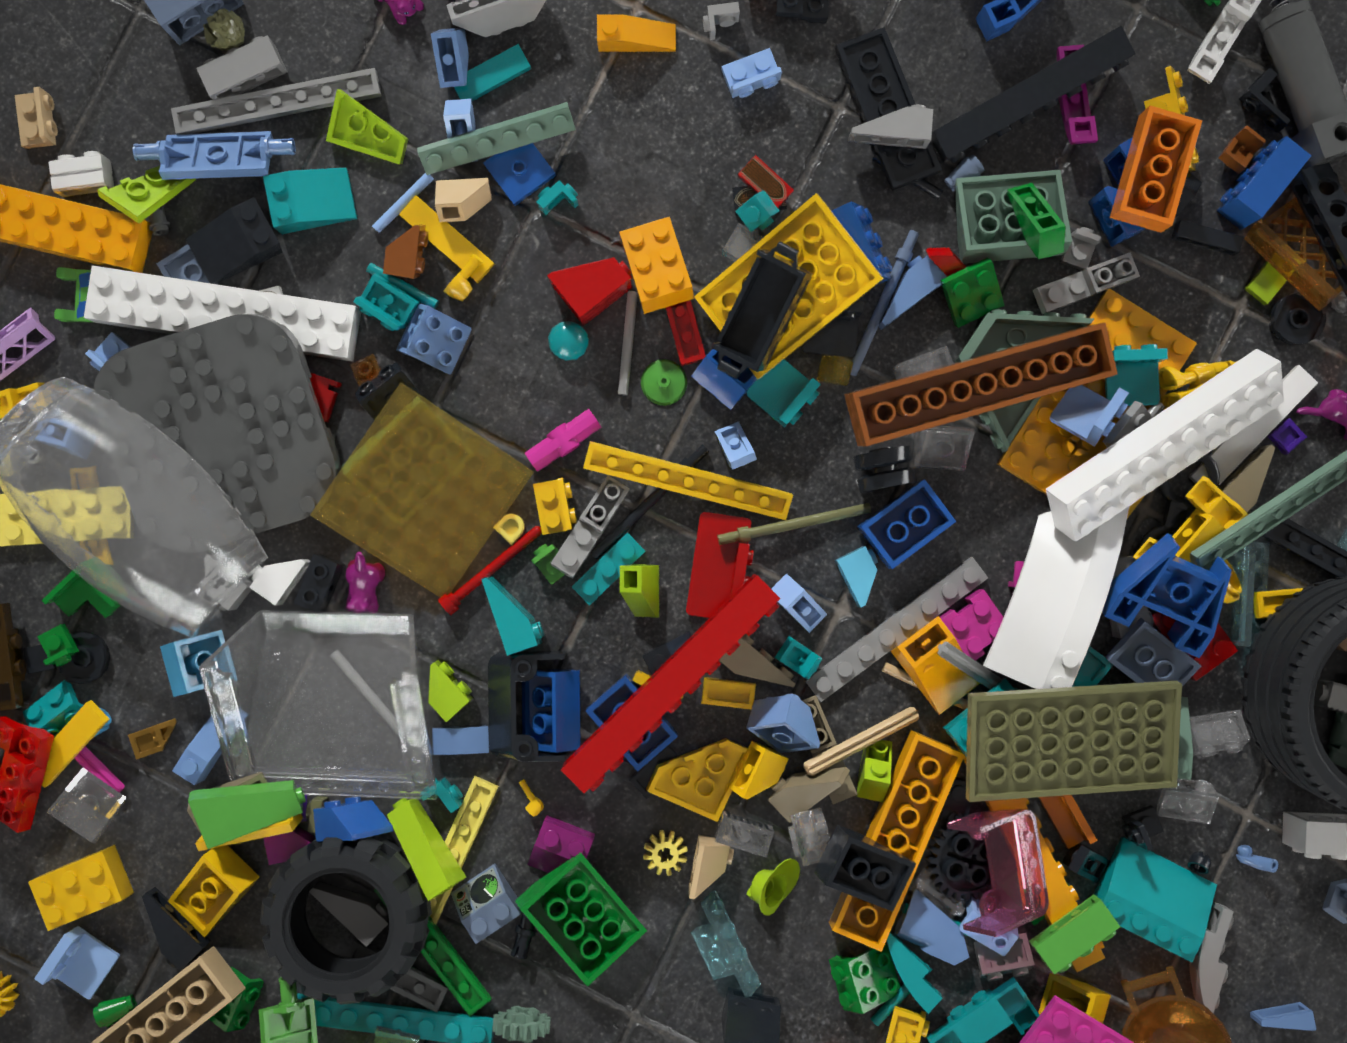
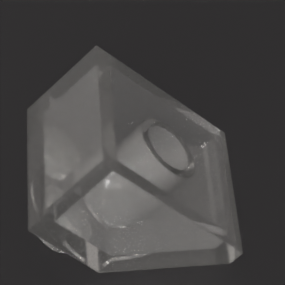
[47,768,127,844]

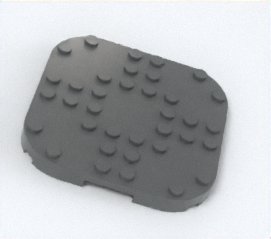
[93,314,341,553]

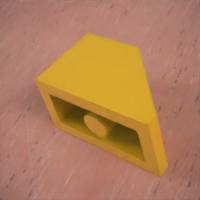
[729,741,789,800]

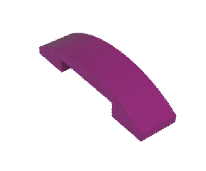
[1057,45,1098,145]

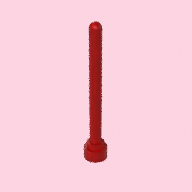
[438,526,542,615]

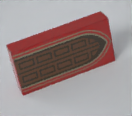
[738,155,794,208]

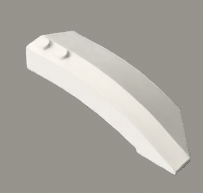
[983,507,1129,689]

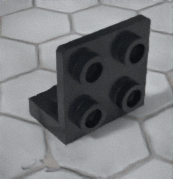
[803,301,864,358]

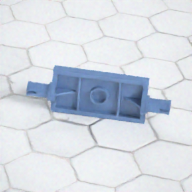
[133,131,296,180]

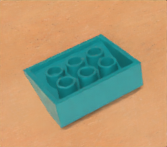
[1093,837,1217,962]

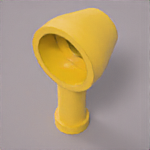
[443,254,483,302]

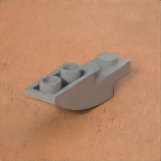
[1033,252,1140,314]
[550,475,630,579]
[1190,902,1234,1016]

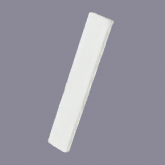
[1189,365,1318,485]

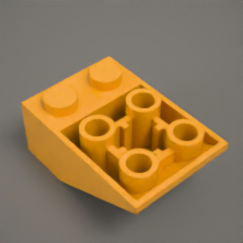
[891,616,980,715]

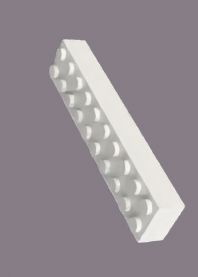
[84,266,361,362]
[1046,349,1284,542]

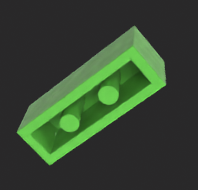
[1029,894,1120,975]

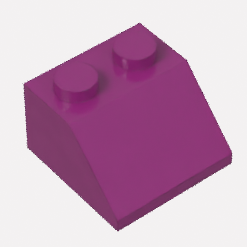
[527,815,595,873]

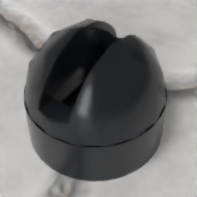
[1187,851,1211,874]

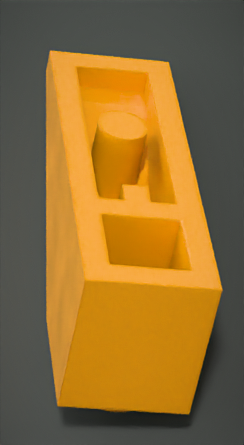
[597,15,676,52]

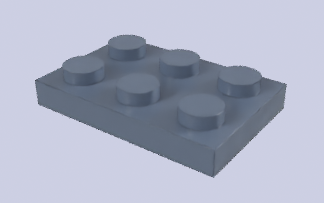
[1105,618,1201,686]

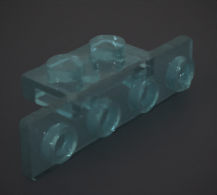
[691,891,760,998]

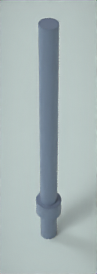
[847,230,919,376]

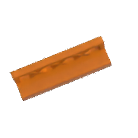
[1038,795,1098,849]

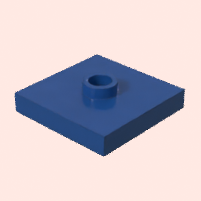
[483,143,556,206]

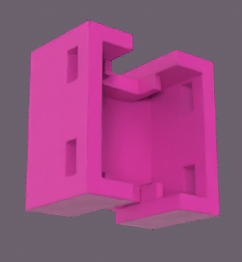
[939,589,1004,661]

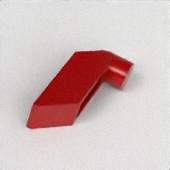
[926,248,966,277]

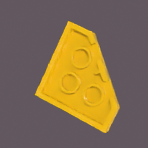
[646,738,748,822]

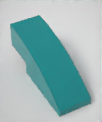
[887,931,942,1014]

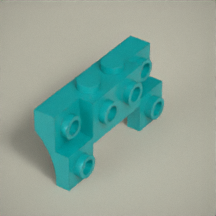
[927,977,1040,1043]

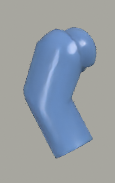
[1236,845,1278,873]

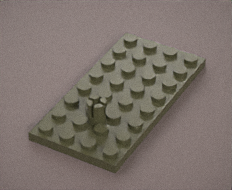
[966,680,1182,802]

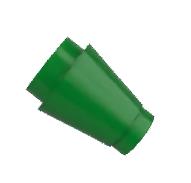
[93,994,137,1028]

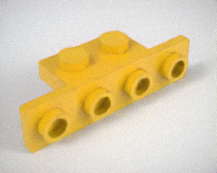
[1144,66,1199,172]

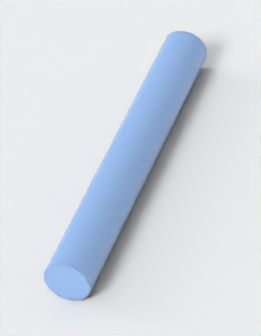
[372,173,434,233]

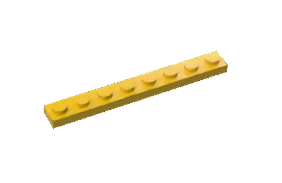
[583,441,793,520]

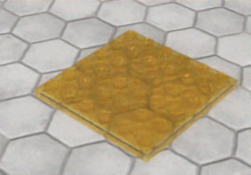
[310,382,534,597]

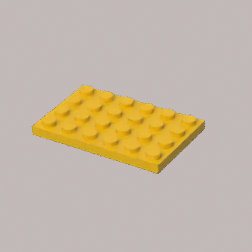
[694,193,884,379]

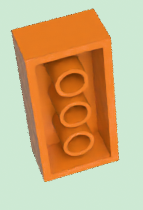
[1110,105,1202,233]

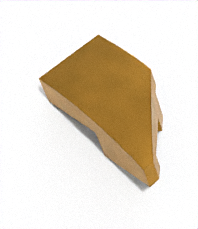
[128,718,177,760]

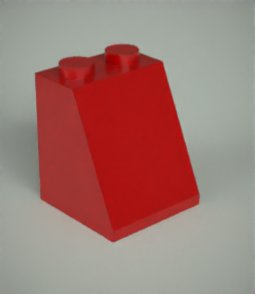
[547,257,633,326]

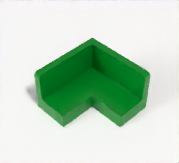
[41,562,128,618]

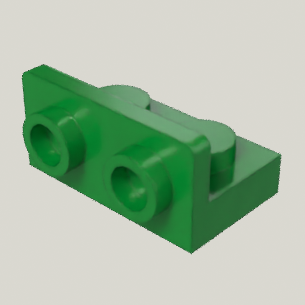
[209,967,264,1032]

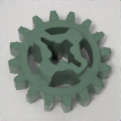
[492,1006,551,1043]

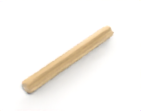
[803,707,919,776]

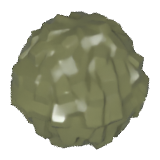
[203,8,245,52]

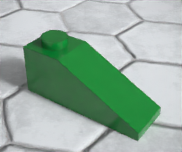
[1007,183,1066,259]

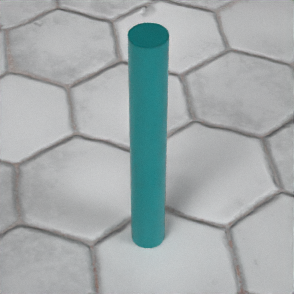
[366,263,439,309]
[870,962,933,1026]

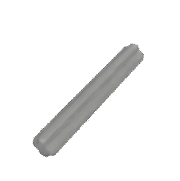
[937,642,1002,689]

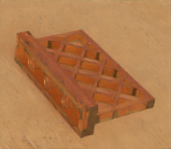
[1244,197,1344,311]

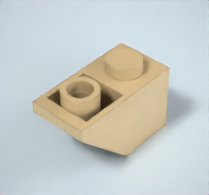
[435,178,492,222]

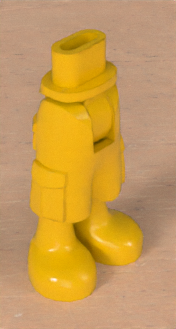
[1159,360,1237,410]

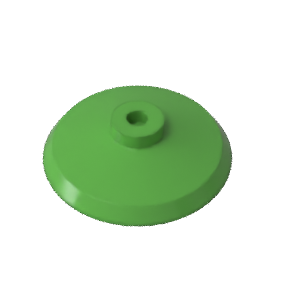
[641,359,687,406]

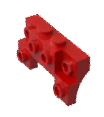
[0,716,54,833]

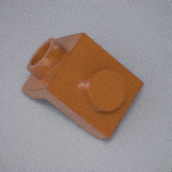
[1219,126,1266,174]

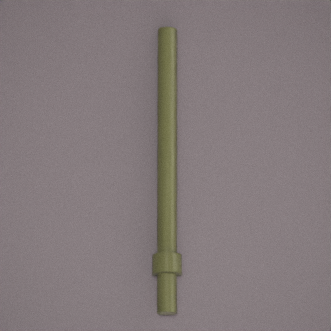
[717,503,871,545]

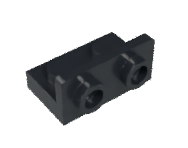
[355,362,420,425]

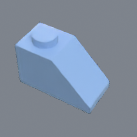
[443,99,478,162]
[772,574,827,633]

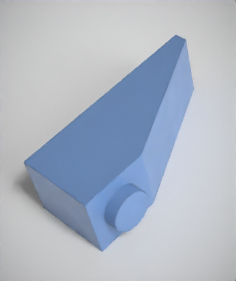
[879,255,946,330]
[172,700,246,785]

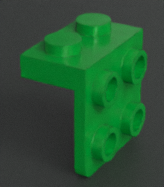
[829,944,900,1014]

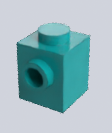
[735,190,780,232]

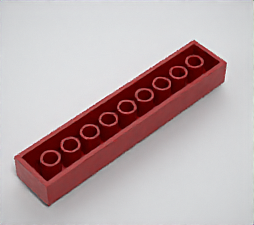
[561,574,781,793]

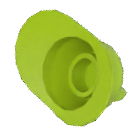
[747,858,800,916]

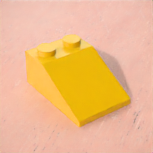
[168,845,260,938]

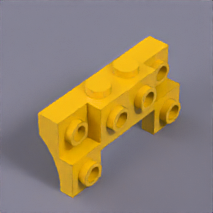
[1133,476,1248,562]

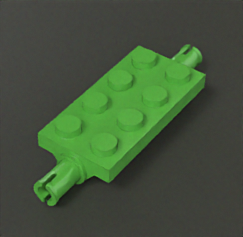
[259,977,318,1043]

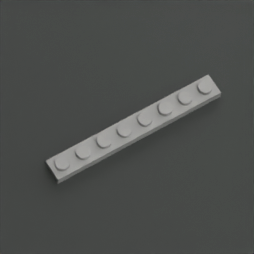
[171,68,382,135]
[804,557,988,702]

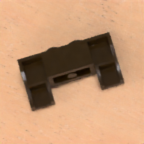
[0,603,26,711]

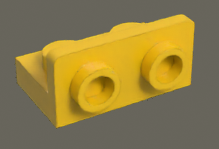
[533,478,577,535]
[886,1006,930,1043]

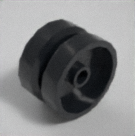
[853,446,917,493]

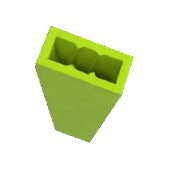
[387,797,467,901]

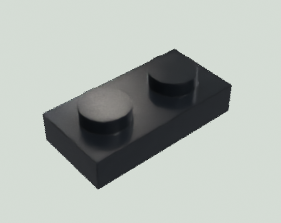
[938,778,971,830]

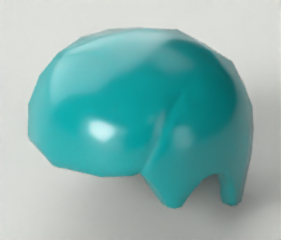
[548,321,589,361]

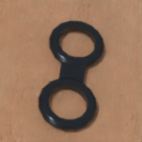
[1137,453,1220,551]

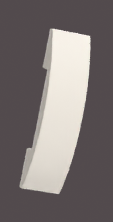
[1187,0,1261,84]

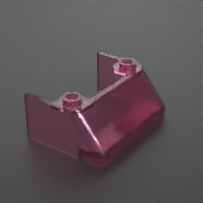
[947,809,1049,937]

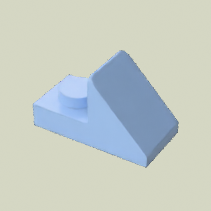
[715,422,757,470]

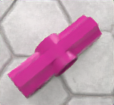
[525,409,602,471]

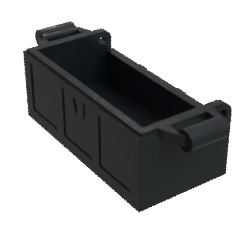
[711,241,813,379]

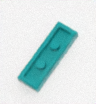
[454,44,531,101]

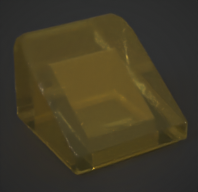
[817,355,853,386]

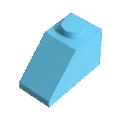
[834,546,878,608]

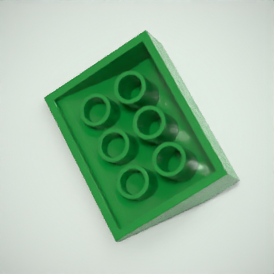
[515,852,647,987]

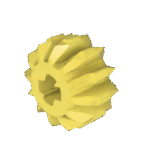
[643,830,688,876]

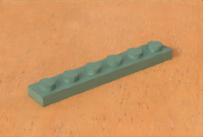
[417,102,576,175]

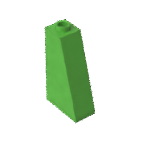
[188,780,306,849]

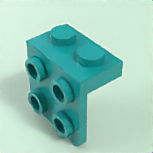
[1105,344,1168,406]
[747,359,821,428]

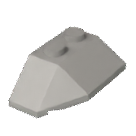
[446,0,546,37]

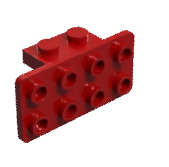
[686,512,754,618]

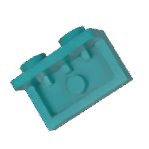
[353,273,420,331]
[23,680,83,738]

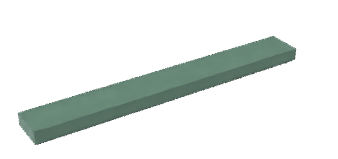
[1190,450,1347,570]

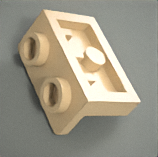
[15,87,58,149]

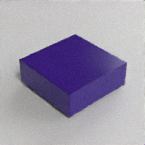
[1267,418,1307,455]

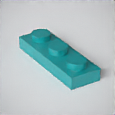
[572,532,646,606]

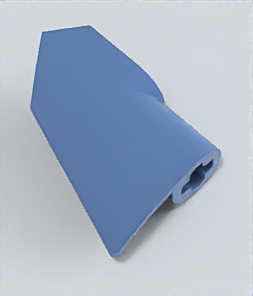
[894,889,969,965]

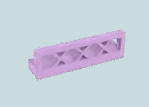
[0,307,55,381]

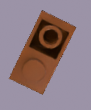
[383,224,428,279]

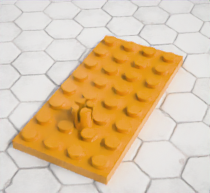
[997,289,1197,495]

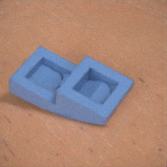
[432,725,489,755]

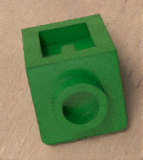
[37,624,79,667]

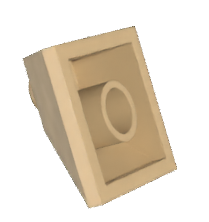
[689,834,734,899]

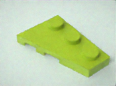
[326,89,408,165]
[97,166,196,223]

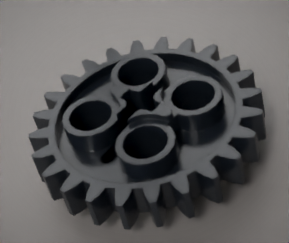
[925,814,1008,902]

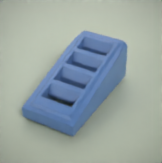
[1250,1002,1316,1031]

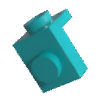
[536,180,579,215]
[774,636,822,680]
[420,777,463,813]

